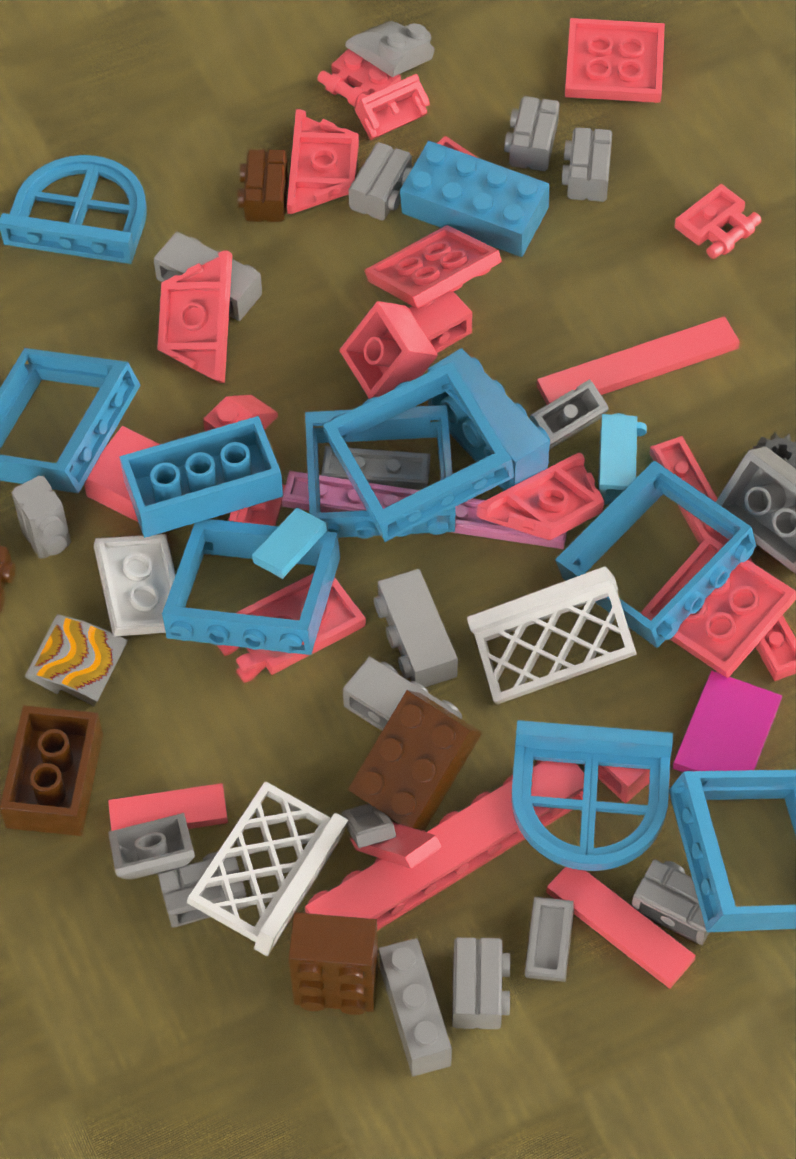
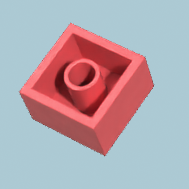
[339,301,438,399]

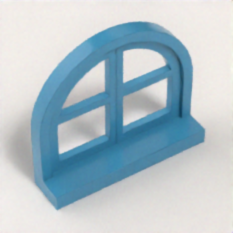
[0,155,147,264]
[511,720,673,871]

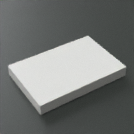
[94,534,176,637]

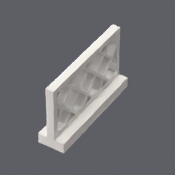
[467,566,637,705]
[187,781,348,956]

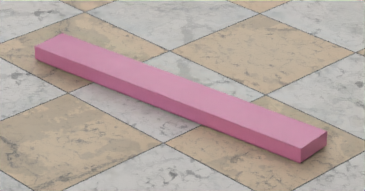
[282,471,567,549]

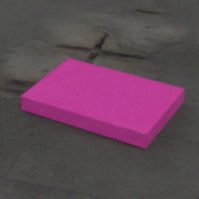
[673,670,782,772]

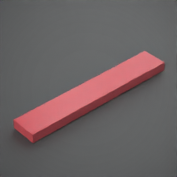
[537,316,740,405]

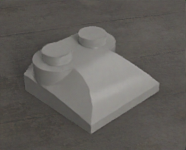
[345,21,435,77]
[108,813,195,879]

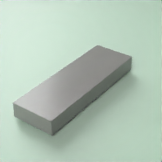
[321,446,431,490]

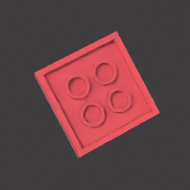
[565,18,665,103]
[364,225,502,309]
[640,535,796,678]

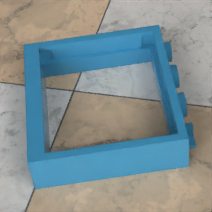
[0,348,141,494]
[323,361,515,542]
[305,405,456,539]
[555,461,756,648]
[162,519,340,655]
[669,770,796,932]

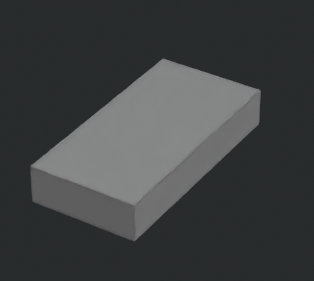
[342,804,396,848]
[525,897,574,982]

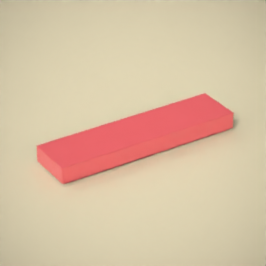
[546,867,696,989]

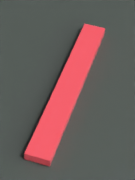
[649,436,796,681]

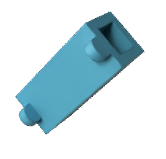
[598,413,647,505]

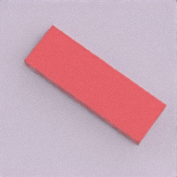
[108,783,228,831]
[350,822,442,869]

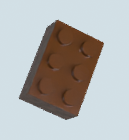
[348,690,483,831]
[0,705,103,836]
[289,912,379,1015]

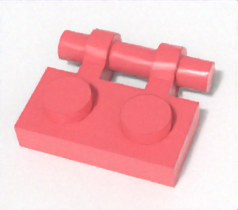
[317,49,401,107]
[675,184,762,259]

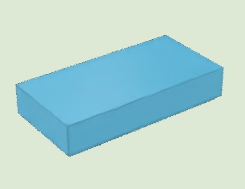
[252,508,327,579]

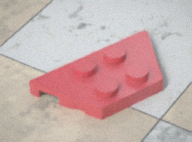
[287,109,359,214]
[157,250,232,383]
[477,452,604,540]

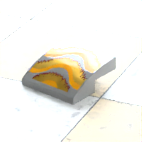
[24,614,128,706]

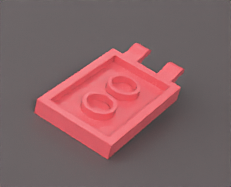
[217,573,366,683]

